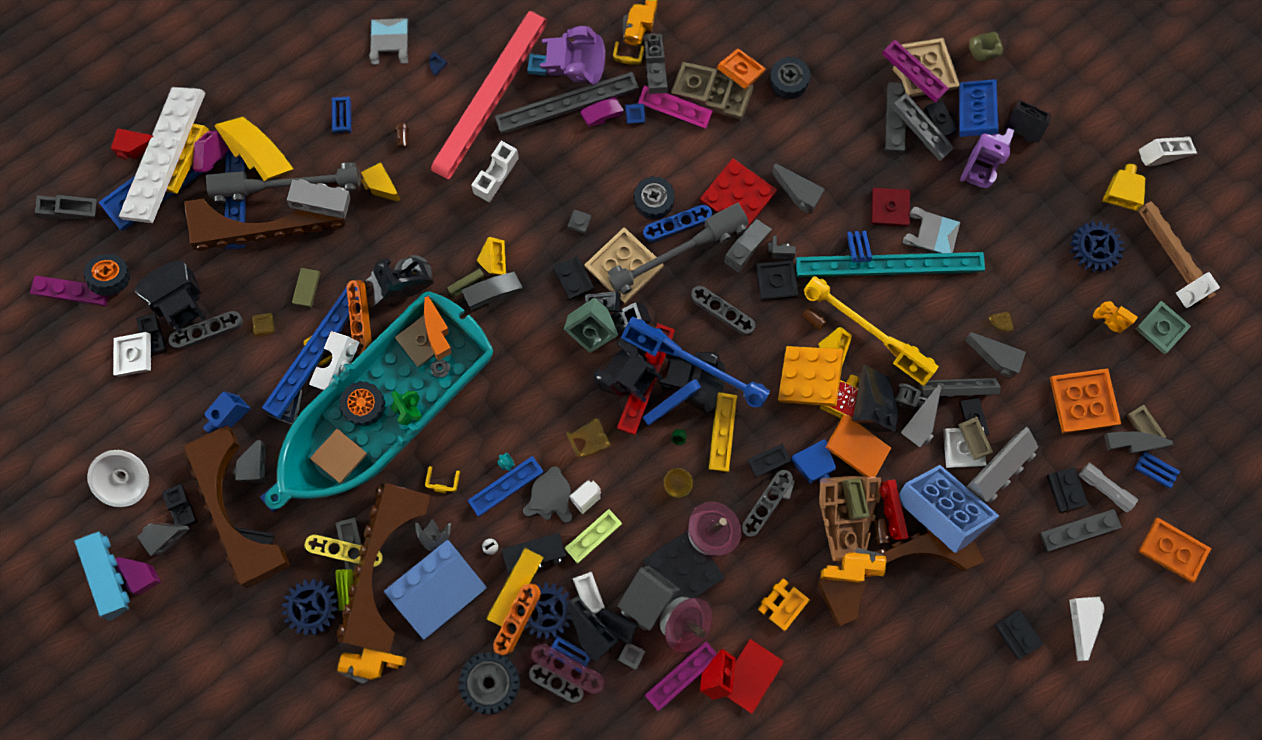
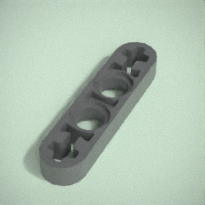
[691,286,755,336]
[169,311,243,350]
[742,470,793,537]

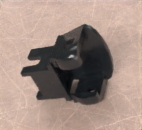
[364,258,434,308]
[135,260,206,334]
[593,338,663,402]
[658,351,726,413]

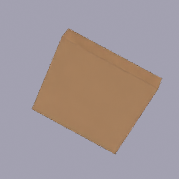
[310,429,368,484]

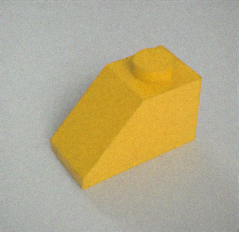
[361,163,400,201]

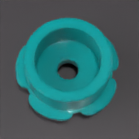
[497,453,515,471]

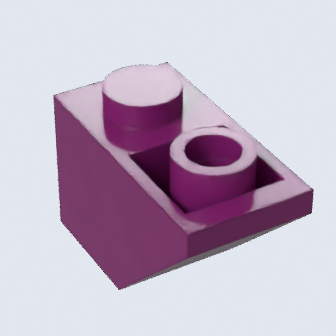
[193,131,230,172]
[116,557,161,595]

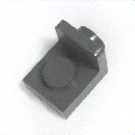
[768,236,796,260]

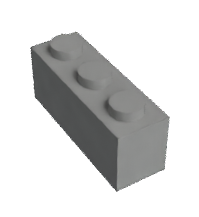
[287,179,351,219]

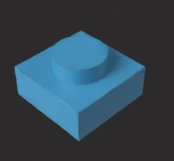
[527,54,547,76]

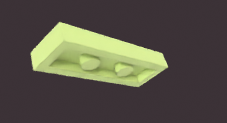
[564,509,622,564]

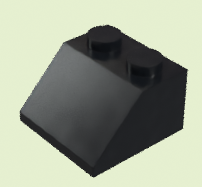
[1005,99,1051,143]

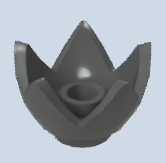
[415,519,451,550]

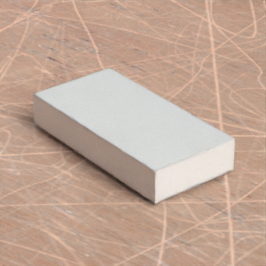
[573,572,605,614]

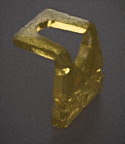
[566,419,610,458]

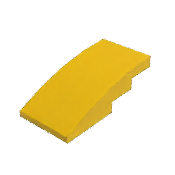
[215,117,293,181]

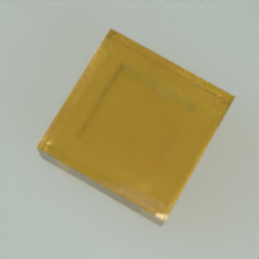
[252,313,275,336]

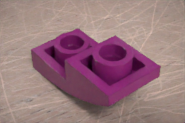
[581,97,623,127]

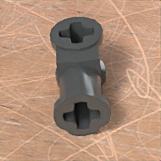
[895,383,928,409]

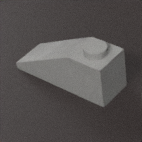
[901,384,941,447]

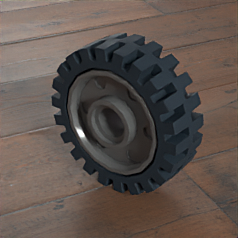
[458,652,520,714]

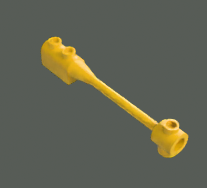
[804,276,939,386]

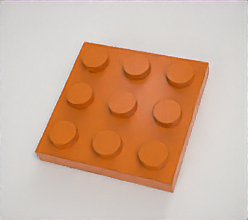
[1050,368,1121,434]

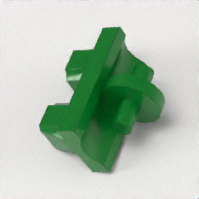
[390,390,422,426]

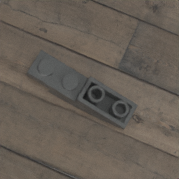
[644,34,667,94]

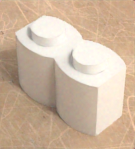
[570,480,601,514]

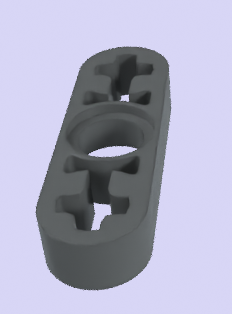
[529,664,584,703]

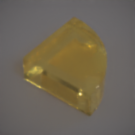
[989,312,1014,332]

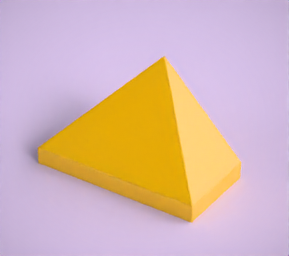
[477,237,506,276]
[818,327,852,365]

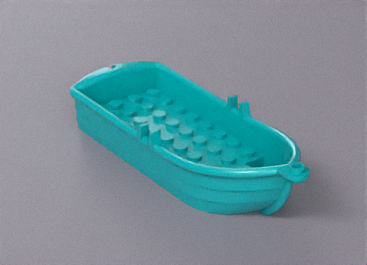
[265,291,493,509]

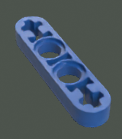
[643,205,712,243]
[643,379,702,426]

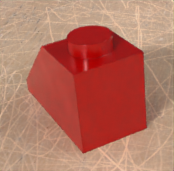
[111,128,153,160]
[700,649,736,700]

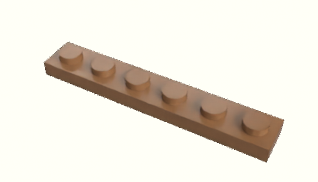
[1138,201,1216,304]

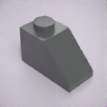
[233,440,266,483]
[138,523,189,556]

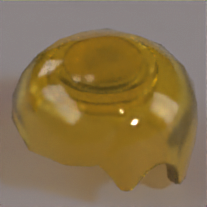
[663,468,693,498]

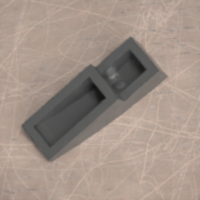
[35,195,97,219]
[461,272,523,311]
[1104,432,1173,454]

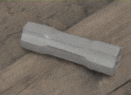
[1078,462,1138,513]

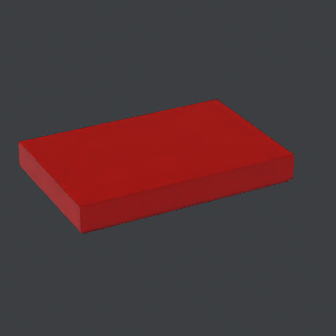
[726,639,784,714]

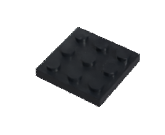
[642,531,725,600]

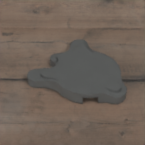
[523,467,572,523]

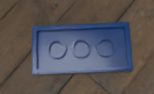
[959,79,998,137]

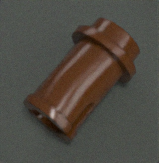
[394,123,409,148]
[802,307,827,330]
[874,519,891,545]

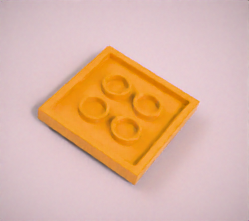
[778,346,844,406]

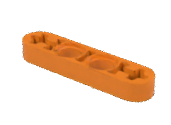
[347,280,372,355]
[494,584,540,655]

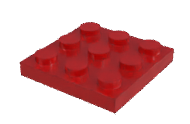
[699,158,777,229]

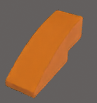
[424,296,451,361]

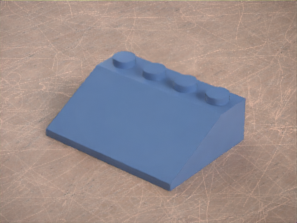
[899,465,999,553]
[384,540,487,640]

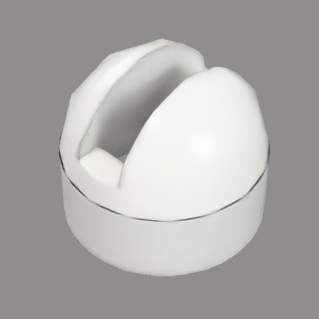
[482,539,498,555]

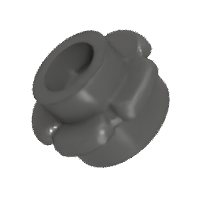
[431,359,450,378]

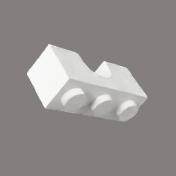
[471,141,519,202]
[309,331,359,391]

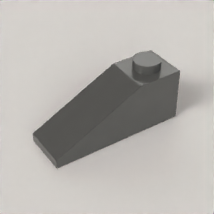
[772,163,825,214]
[724,219,772,272]
[965,332,1026,378]

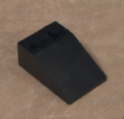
[852,365,898,432]

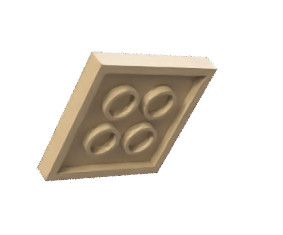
[898,38,960,97]
[584,227,664,305]

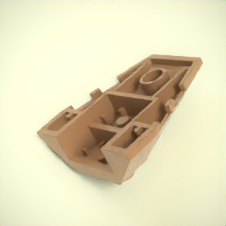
[820,476,881,561]

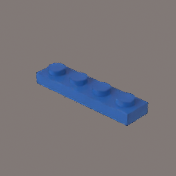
[467,456,544,517]

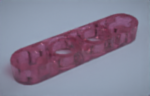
[531,644,604,693]

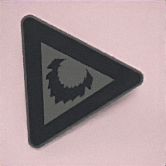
[268,389,303,425]

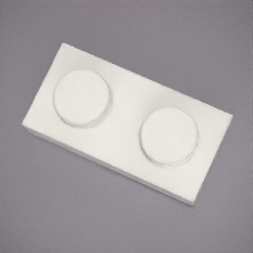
[1176,272,1220,309]

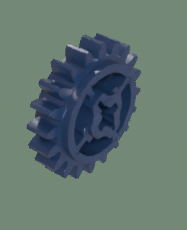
[1070,221,1125,272]
[282,579,339,636]
[519,582,572,639]

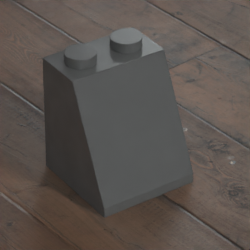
[618,566,681,630]

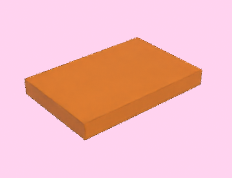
[825,415,891,477]
[1138,518,1211,583]

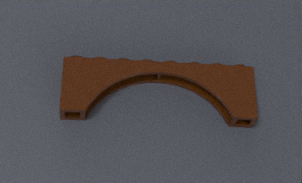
[184,182,346,251]
[184,425,291,588]
[337,483,431,653]
[817,529,984,627]

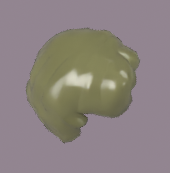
[969,32,1003,61]

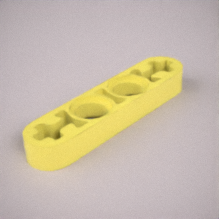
[305,535,383,567]

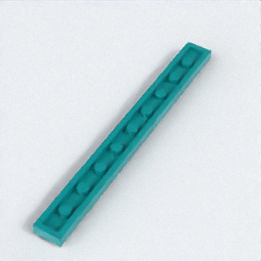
[796,252,985,277]

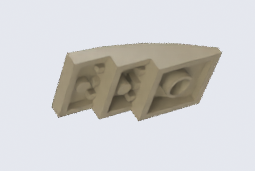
[671,62,753,120]

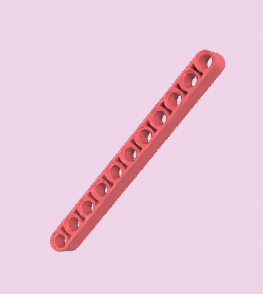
[431,11,547,179]

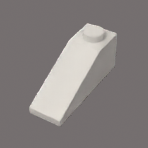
[1139,137,1197,166]
[1069,597,1104,661]

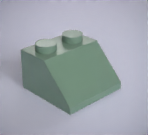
[564,298,618,353]

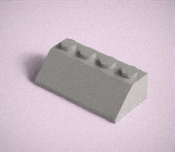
[966,427,1038,504]

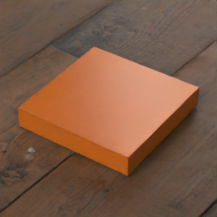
[717,49,766,89]

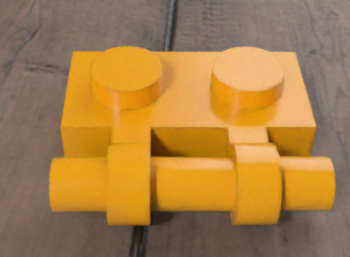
[1093,301,1138,333]
[758,578,810,631]

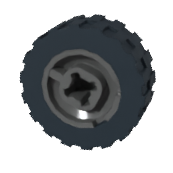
[769,56,810,99]

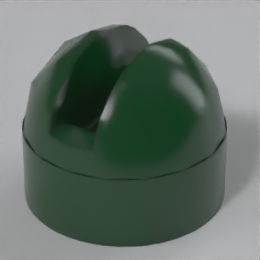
[671,429,687,445]

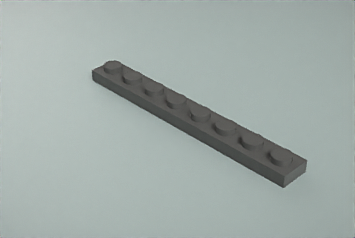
[495,72,638,135]

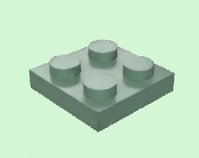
[1135,301,1191,354]

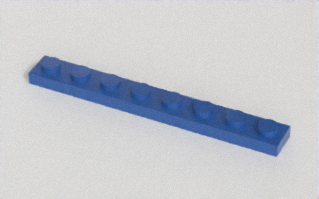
[262,287,359,419]

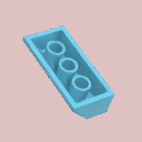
[75,532,130,621]

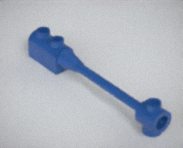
[621,317,770,408]

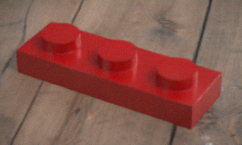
[879,479,909,540]

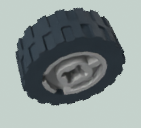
[634,176,675,220]

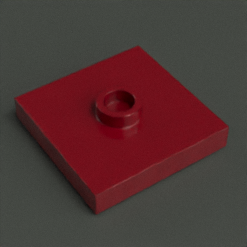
[871,188,910,227]

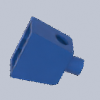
[203,391,251,433]
[791,439,836,484]

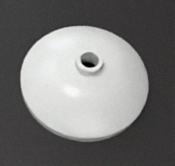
[87,450,149,507]

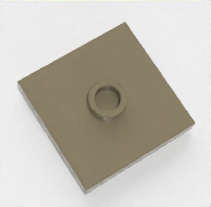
[395,316,449,368]

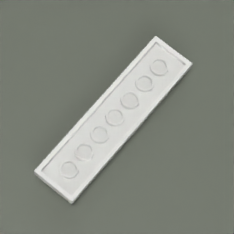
[119,87,205,223]

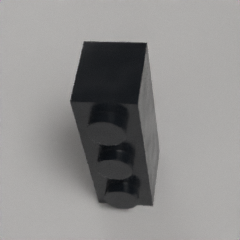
[502,533,567,574]

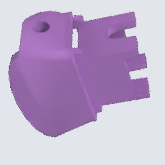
[540,26,605,85]
[960,124,1014,188]

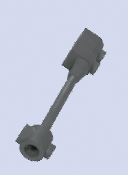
[206,162,361,203]
[608,203,749,295]

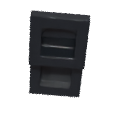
[136,313,167,356]
[162,484,198,527]

